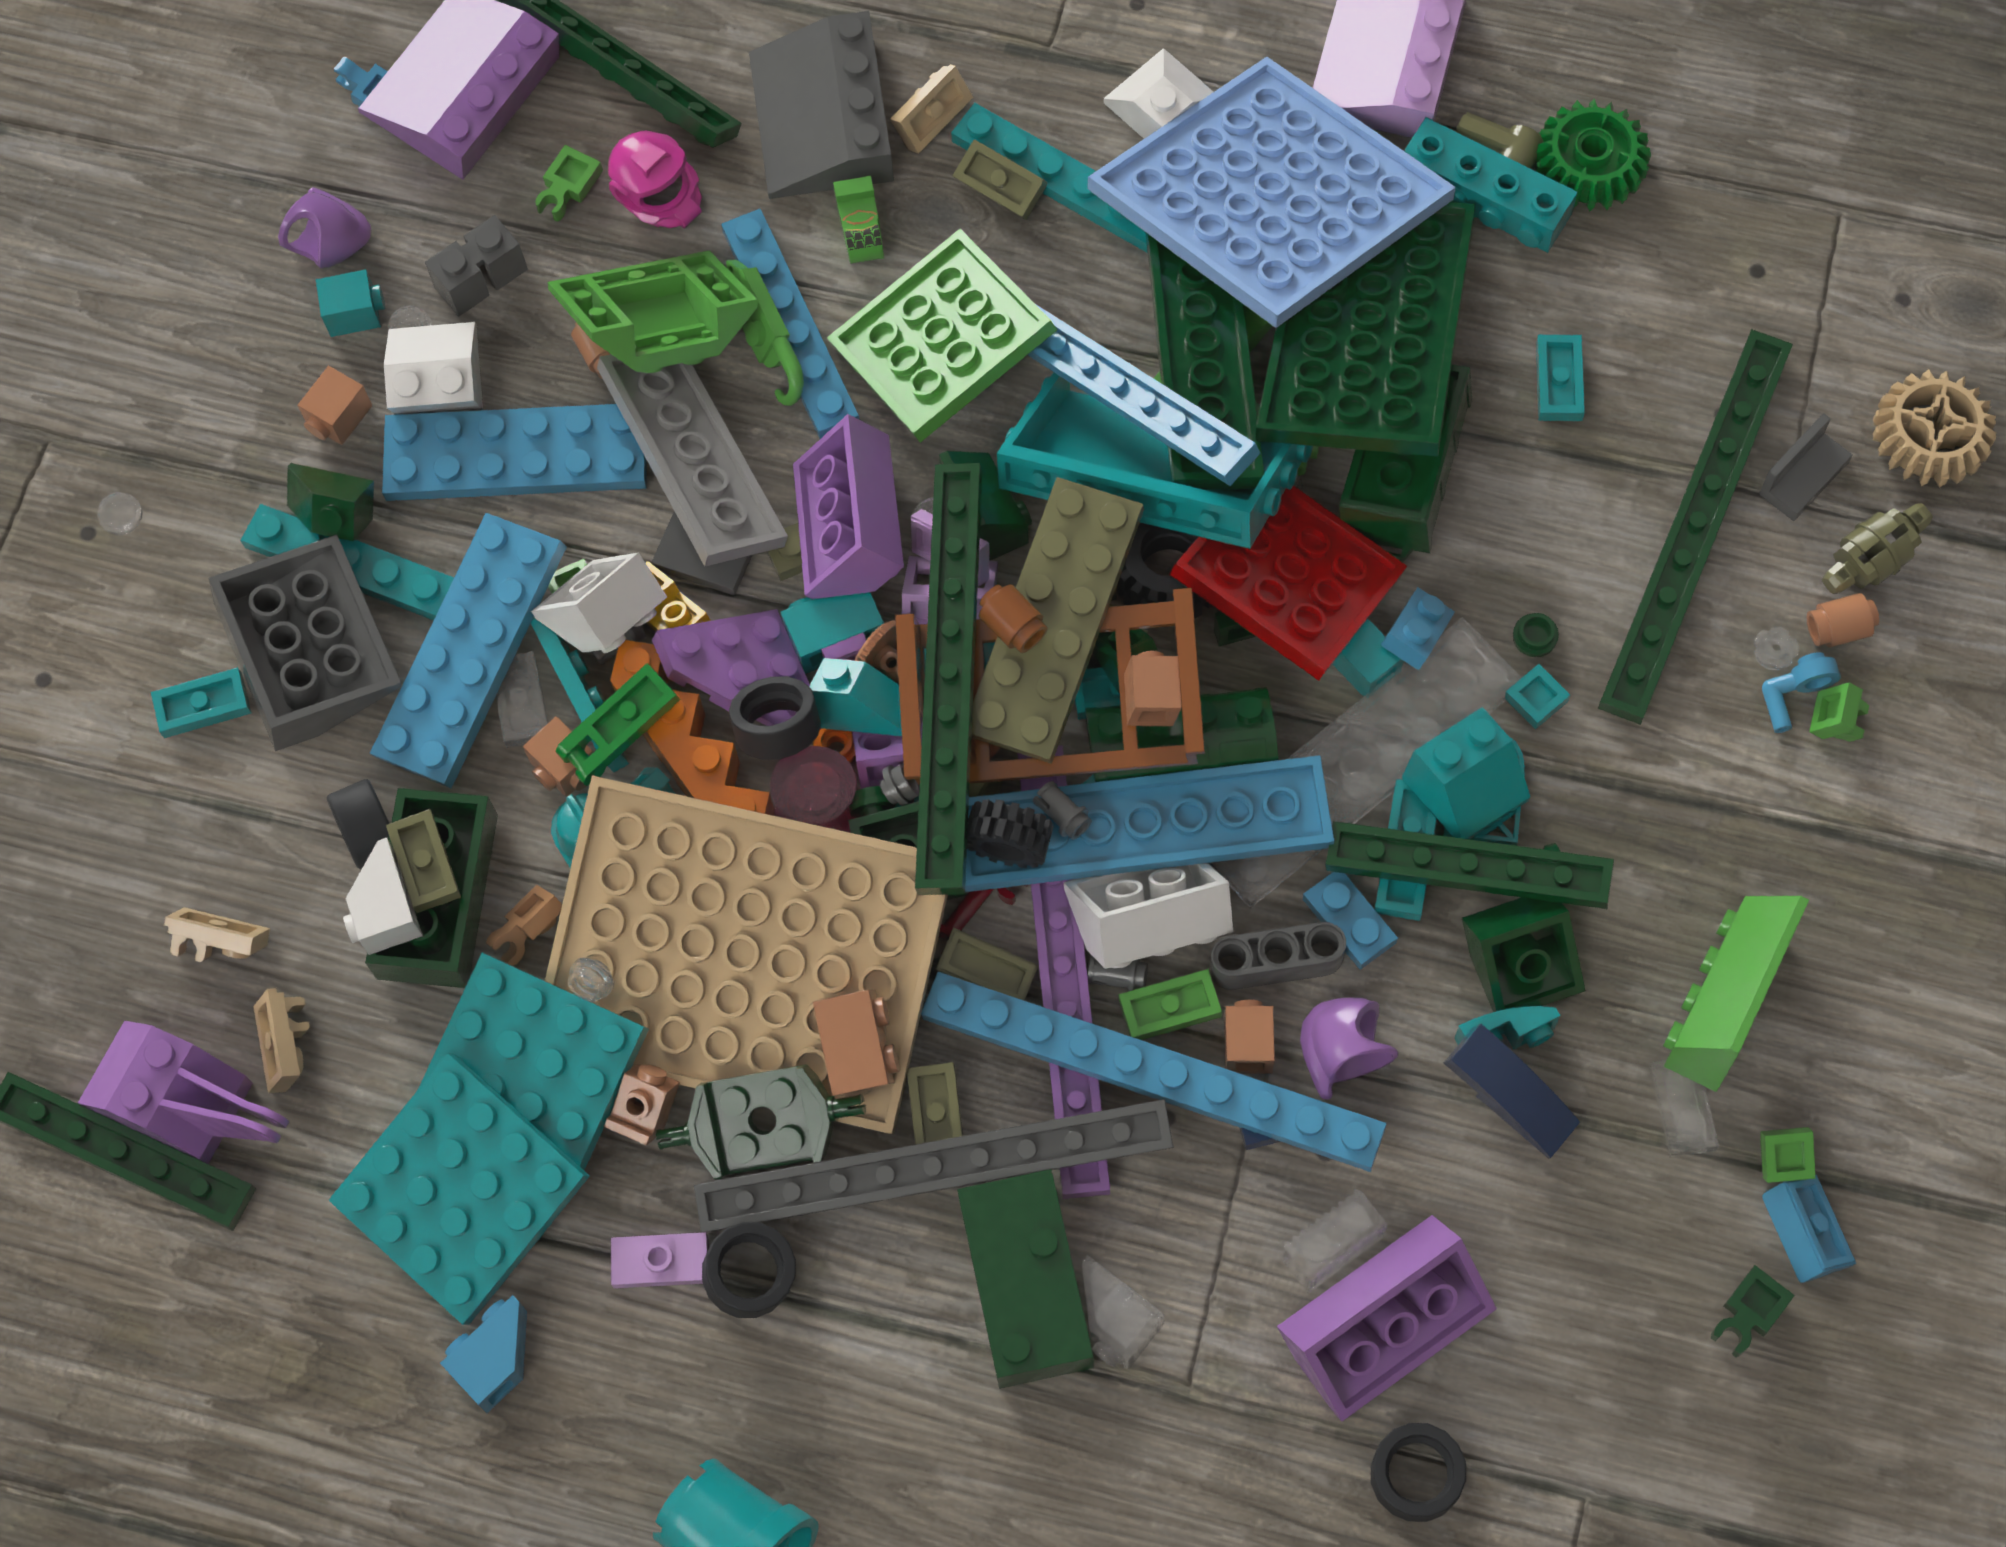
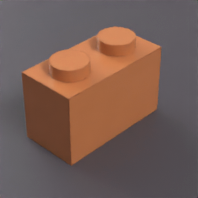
[813,990,899,1096]

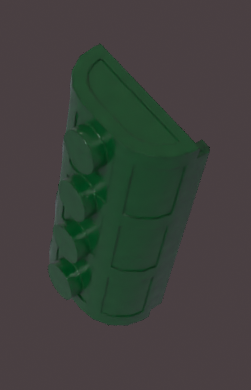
[1085,687,1279,782]

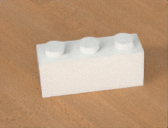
[1063,863,1233,969]

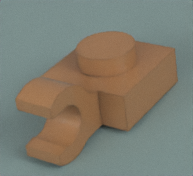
[486,885,562,966]

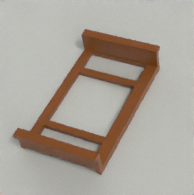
[895,588,1205,786]

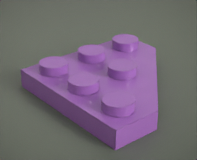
[652,609,821,730]

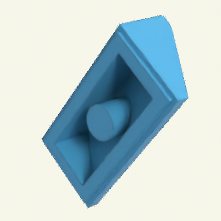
[1762,1175,1856,1283]

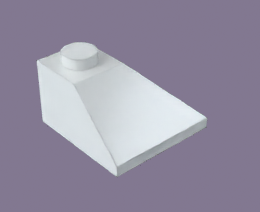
[1104,48,1213,139]

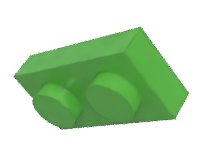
[1118,969,1222,1040]

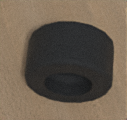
[327,779,389,869]

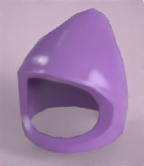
[278,187,371,268]
[1300,998,1398,1100]

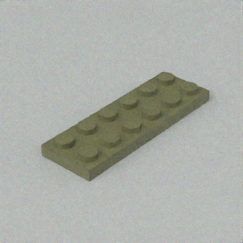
[972,477,1145,764]

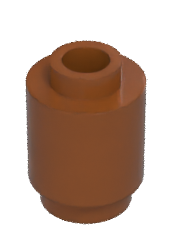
[979,584,1048,653]

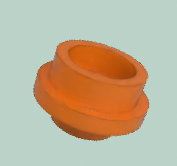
[813,728,856,768]

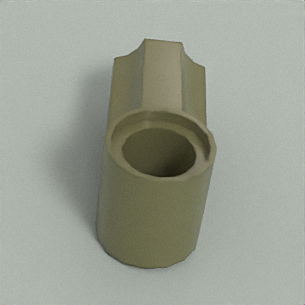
[1456,112,1543,169]

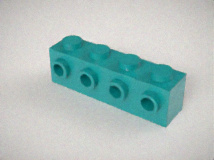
[1404,117,1578,253]

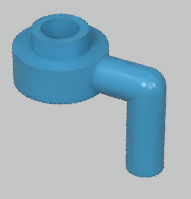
[1762,652,1841,733]

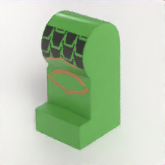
[833,176,884,264]

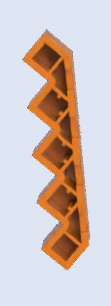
[610,640,775,816]

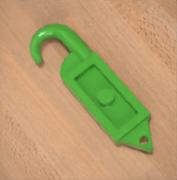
[726,260,804,406]

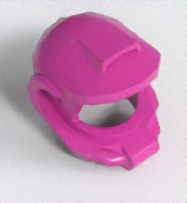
[608,130,702,229]

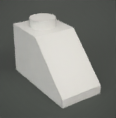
[343,838,422,955]

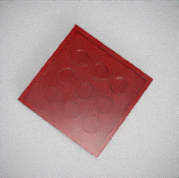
[1169,486,1408,681]

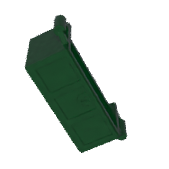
[1339,364,1472,563]

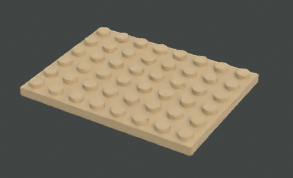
[545,776,948,1134]

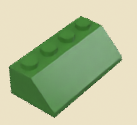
[1663,896,1809,1092]

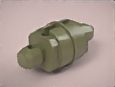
[1822,503,1933,594]

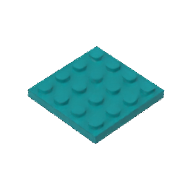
[418,953,649,1203]
[328,1053,590,1325]

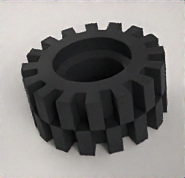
[967,799,1054,868]

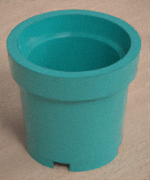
[653,1458,819,1547]

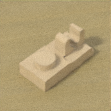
[890,64,973,154]
[164,907,270,962]
[253,988,309,1093]

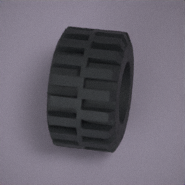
[1117,522,1212,619]

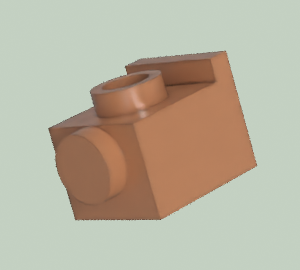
[604,1064,680,1145]

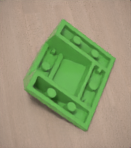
[548,250,758,373]

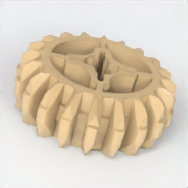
[1873,369,1996,488]

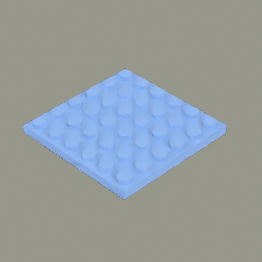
[1088,57,1455,328]

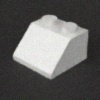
[384,322,483,415]
[531,553,667,653]

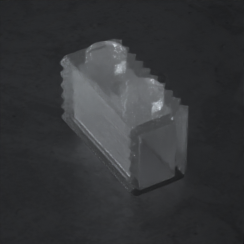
[1282,1189,1388,1293]

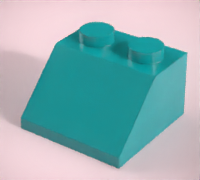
[1402,707,1531,839]

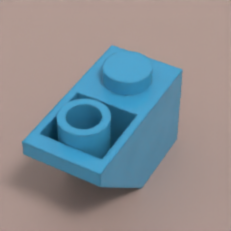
[440,1295,527,1413]

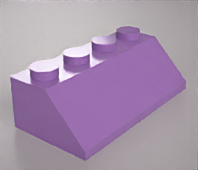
[793,414,904,599]
[1277,1215,1497,1421]

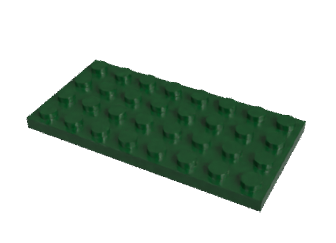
[1256,202,1475,456]

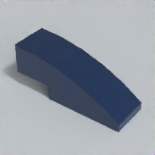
[1444,1024,1580,1159]

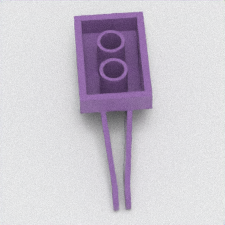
[78,1021,290,1164]

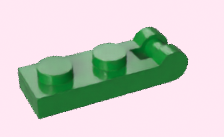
[556,663,681,786]

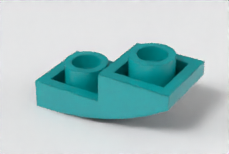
[1454,1006,1561,1050]

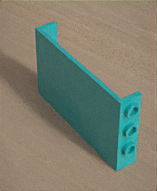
[997,372,1313,549]

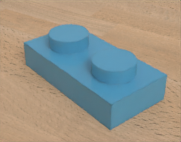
[1381,587,1455,670]
[1302,872,1398,970]

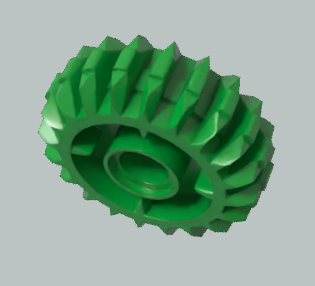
[1535,98,1651,212]

